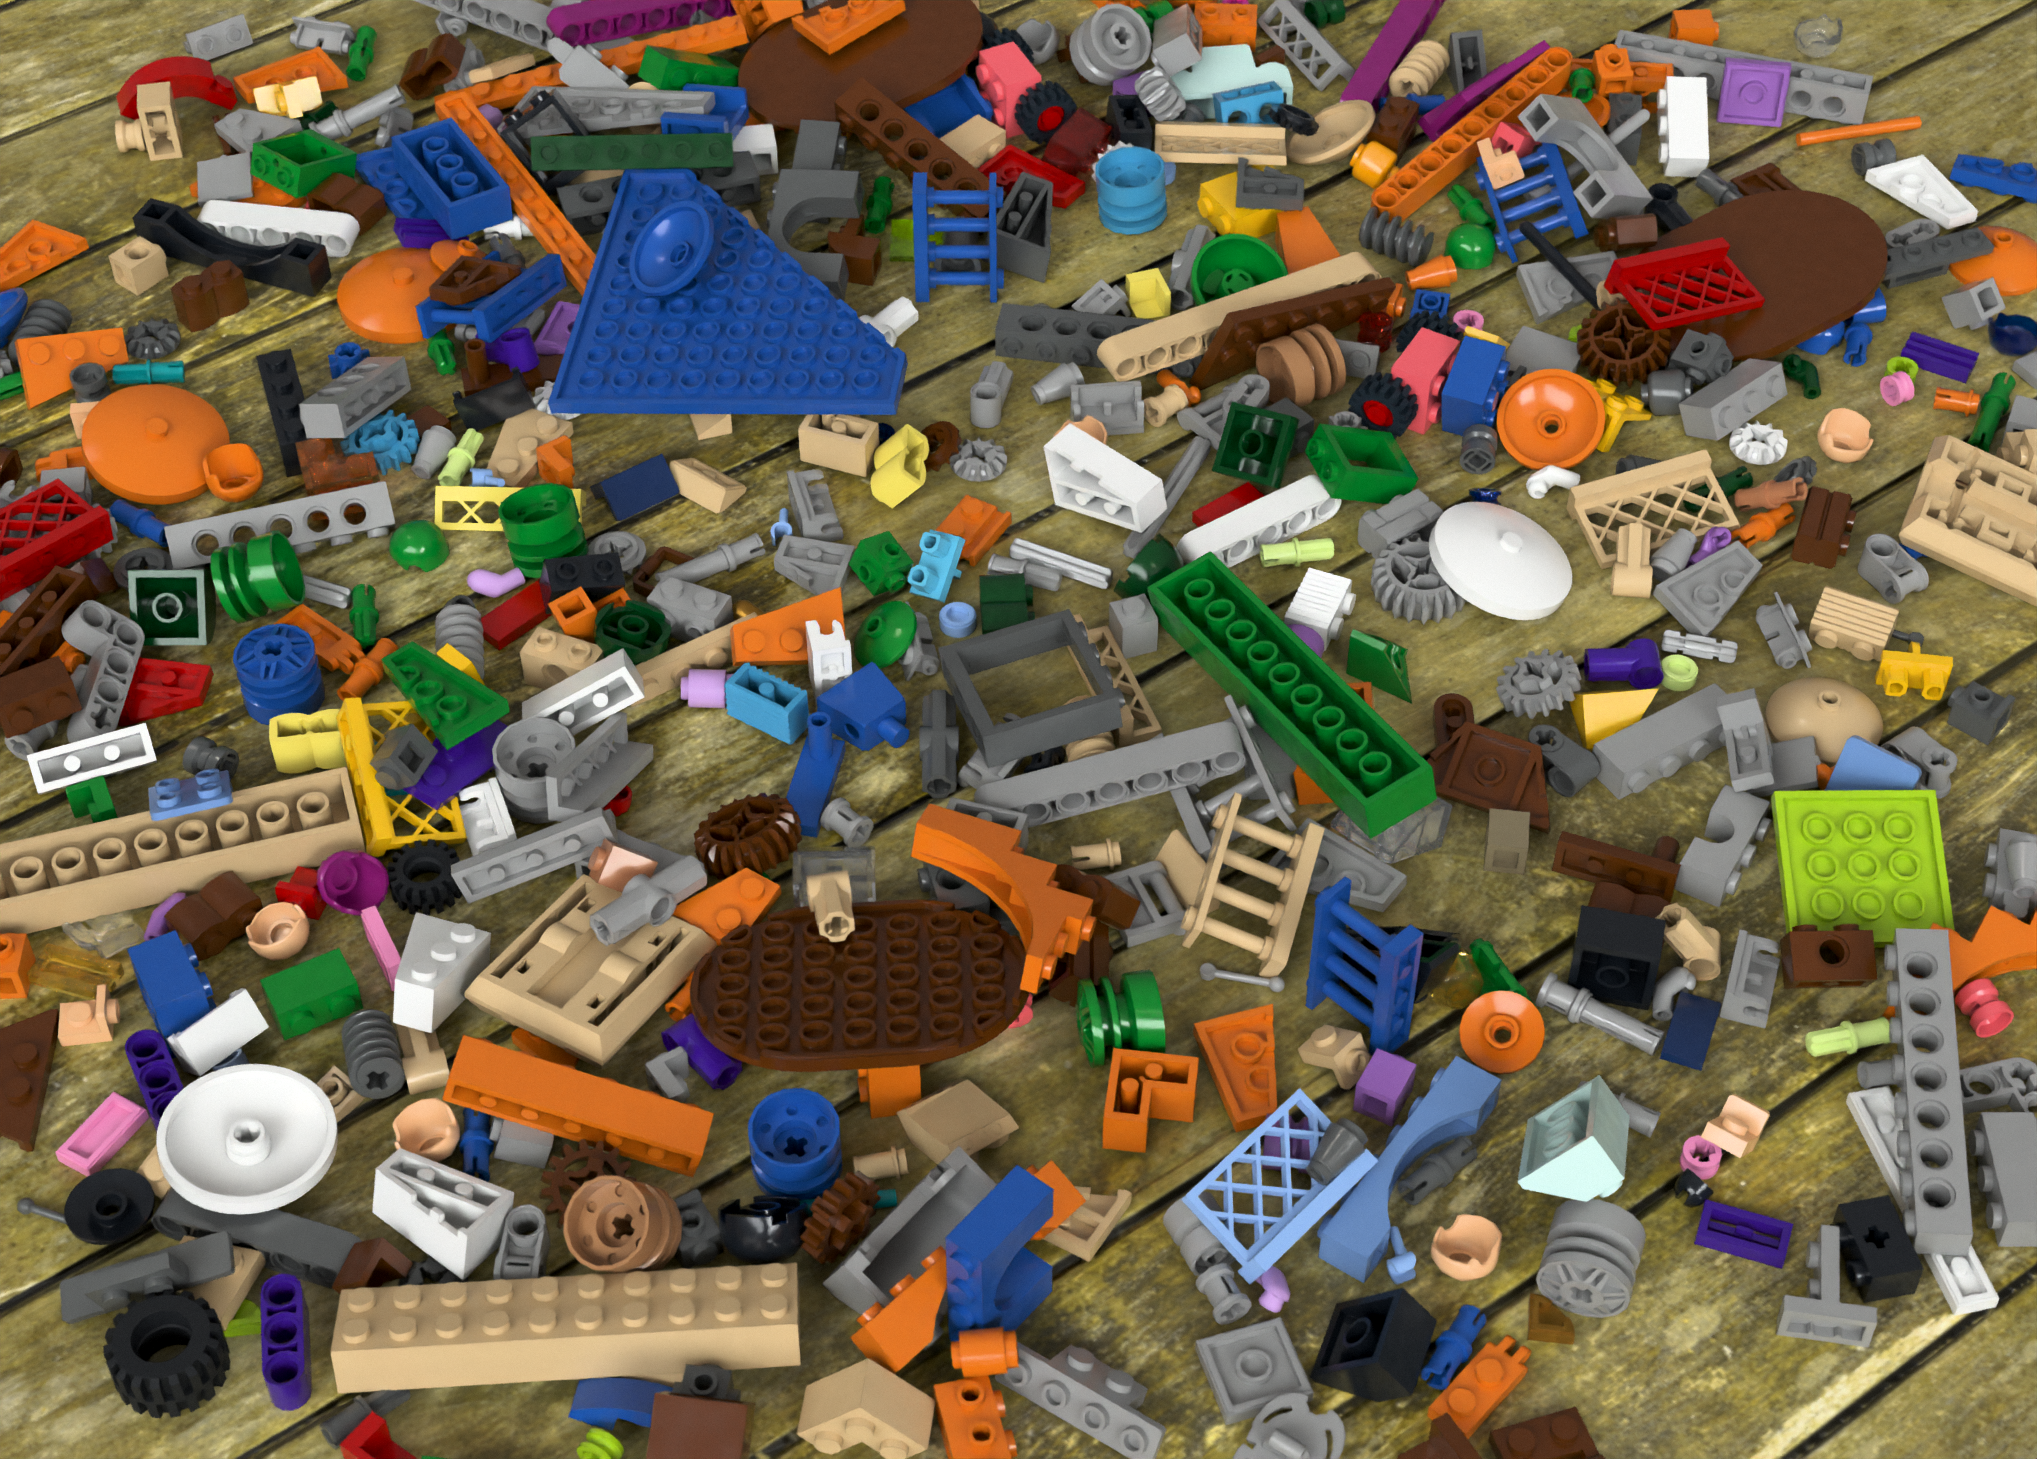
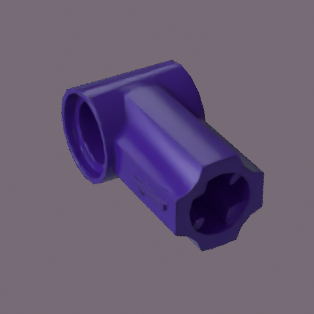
[475,327,540,372]
[1584,638,1664,689]
[661,1013,742,1090]

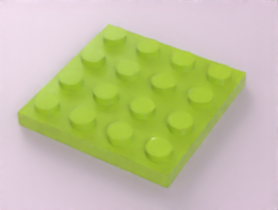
[1771,790,1955,948]

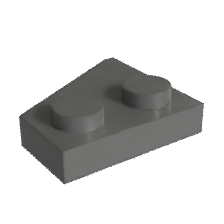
[1236,157,1304,211]

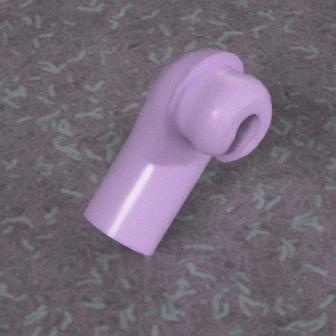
[467,567,525,598]
[1255,1266,1290,1313]

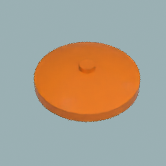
[337,247,457,344]
[81,384,230,505]

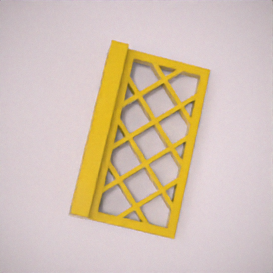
[336,697,467,857]

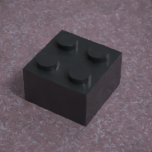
[1567,905,1666,1011]

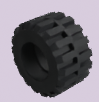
[103,1289,231,1418]

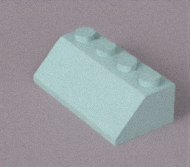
[1517,1075,1629,1202]

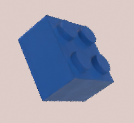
[1441,336,1510,436]
[127,930,216,1059]

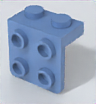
[1823,735,1922,791]
[148,769,234,821]

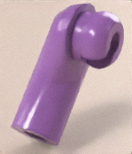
[1686,526,1732,568]
[143,892,186,941]

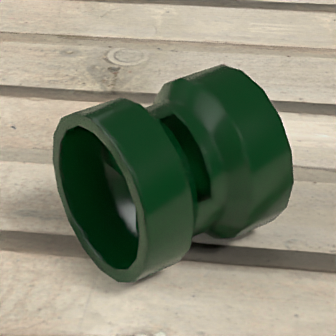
[1304,0,1346,30]

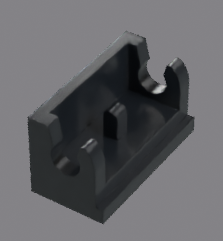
[452,366,535,431]

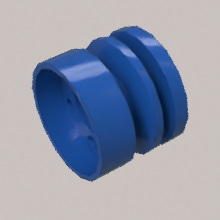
[233,623,325,725]
[748,1088,843,1200]

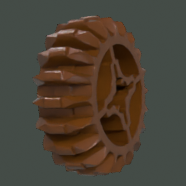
[1576,297,1672,388]
[694,792,803,880]

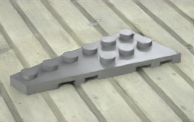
[497,86,716,140]

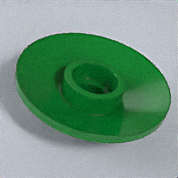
[854,601,917,669]

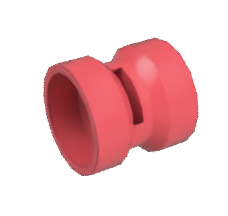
[1955,979,2014,1038]

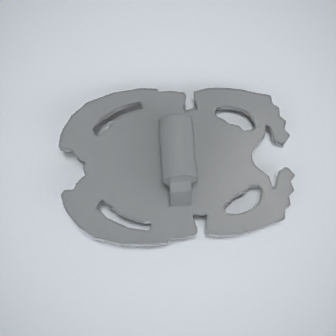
[1232,1393,1346,1459]

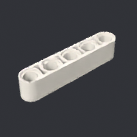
[196,200,360,257]
[1176,474,1342,568]

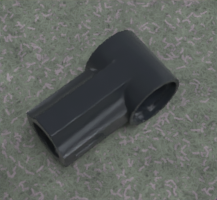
[1644,183,1693,234]

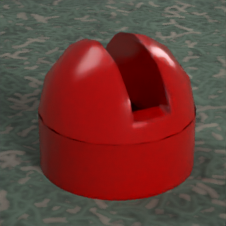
[603,785,632,817]

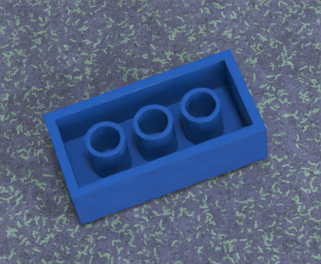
[391,118,513,240]

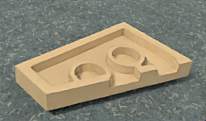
[487,408,574,488]

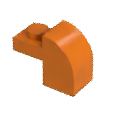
[548,586,631,644]

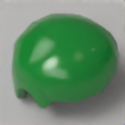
[1444,223,1496,269]
[389,520,450,572]

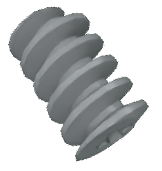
[435,604,485,680]

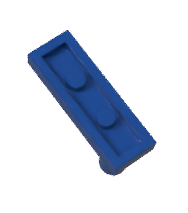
[786,712,846,838]

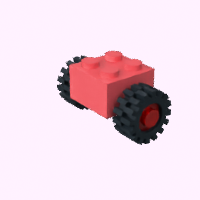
[972,28,1078,145]
[1348,310,1464,440]

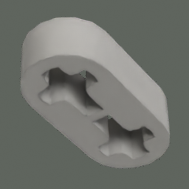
[1885,219,1940,250]
[1222,374,1270,424]

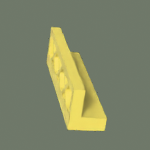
[435,486,586,532]

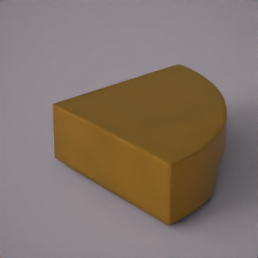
[1527,1293,1575,1345]

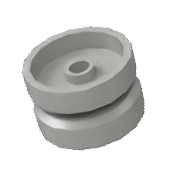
[1069,4,1152,86]

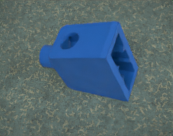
[816,662,910,751]

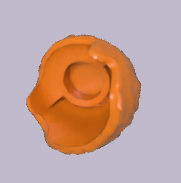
[203,443,264,503]

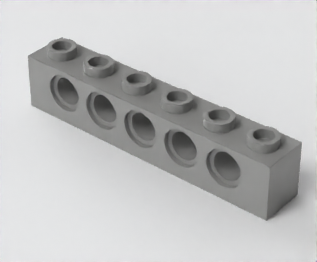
[164,481,396,569]

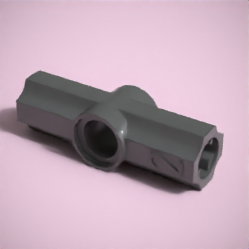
[919,690,959,798]

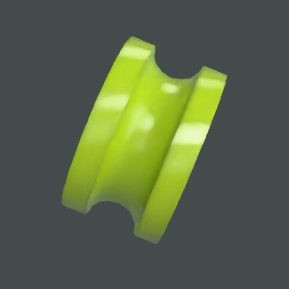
[1884,356,1918,385]
[576,1428,625,1459]

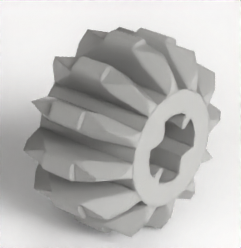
[1135,66,1186,122]

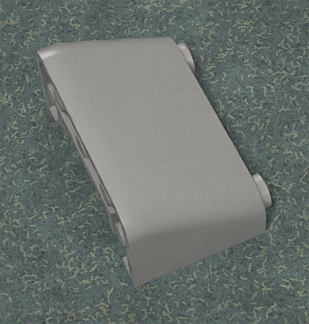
[822,1146,997,1350]

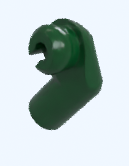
[1782,354,1821,400]

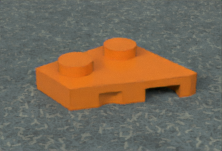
[672,868,782,946]

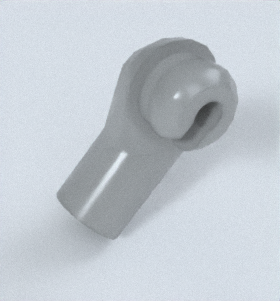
[1652,967,1696,1021]

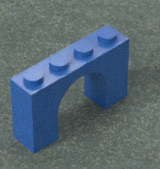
[945,1165,1053,1341]

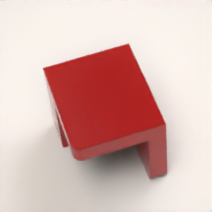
[339,1411,417,1459]

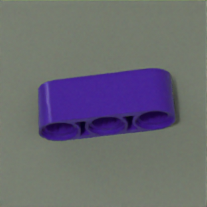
[125,1029,184,1132]
[260,1274,312,1411]

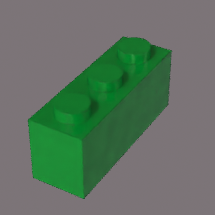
[638,45,740,91]

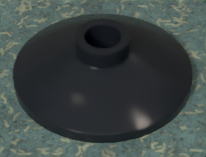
[64,1168,155,1245]

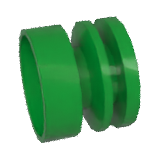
[498,483,589,578]
[210,530,305,623]
[1075,969,1166,1068]

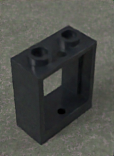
[500,88,591,196]

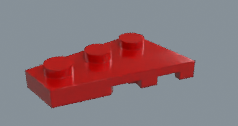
[977,144,1086,209]

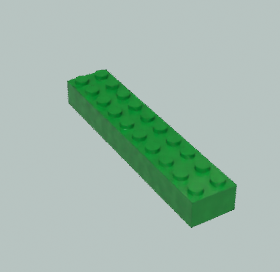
[1147,551,1437,839]

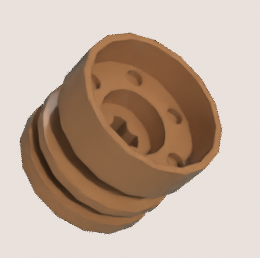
[1256,323,1346,408]
[563,1175,682,1273]

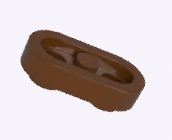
[1433,693,1475,748]

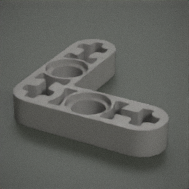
[1923,1057,2037,1123]

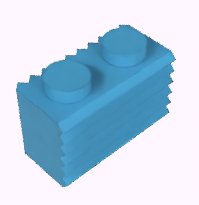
[724,662,809,745]

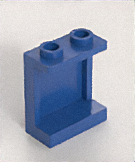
[903,73,993,139]
[660,83,749,141]

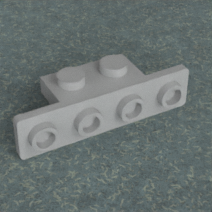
[995,1342,1166,1459]

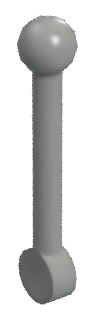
[1200,963,1285,992]

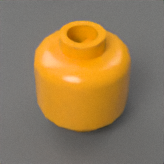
[1349,141,1400,189]

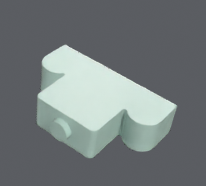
[1169,44,1293,121]

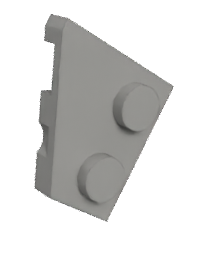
[214,108,303,156]
[774,535,855,595]

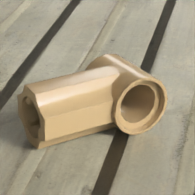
[1611,523,1653,599]
[806,870,855,942]
[1655,902,1721,981]
[396,1024,450,1095]

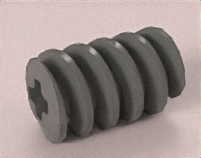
[1359,206,1434,268]
[8,299,73,369]
[341,1009,405,1099]

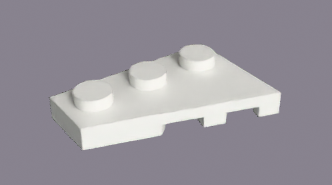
[1865,155,1978,229]

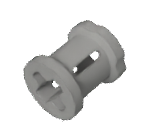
[820,797,874,848]
[1196,1263,1252,1325]

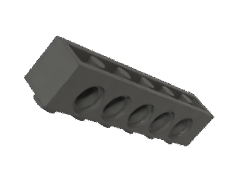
[557,151,761,237]
[995,303,1205,378]

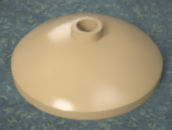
[1285,100,1375,165]
[1765,677,1883,767]

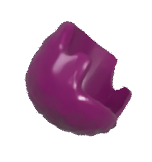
[316,849,389,916]

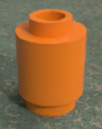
[951,1326,1019,1378]

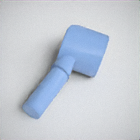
[469,468,505,487]
[770,508,793,546]
[1386,1226,1416,1285]

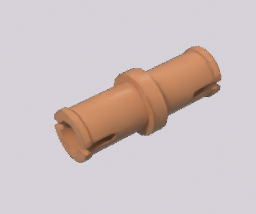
[1734,477,1808,512]

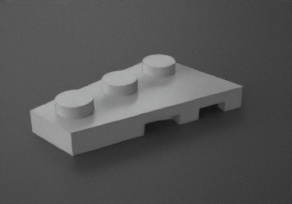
[1516,251,1617,325]
[1653,540,1763,636]
[1261,818,1407,912]

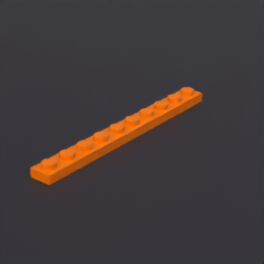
[434,14,749,121]
[435,91,596,297]

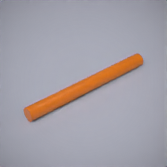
[1796,116,1921,146]

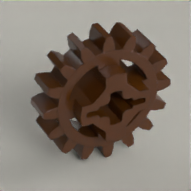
[539,1139,637,1229]
[800,1171,881,1265]

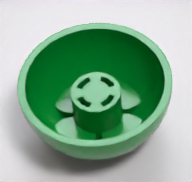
[1190,234,1288,306]

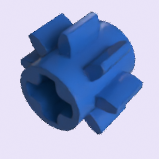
[328,342,370,379]

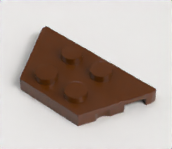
[1427,721,1551,834]
[0,1009,59,1152]

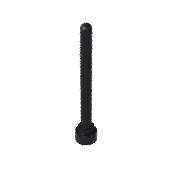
[1519,221,1623,338]

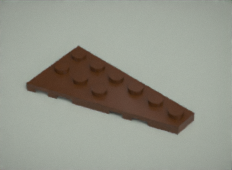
[1189,277,1396,391]

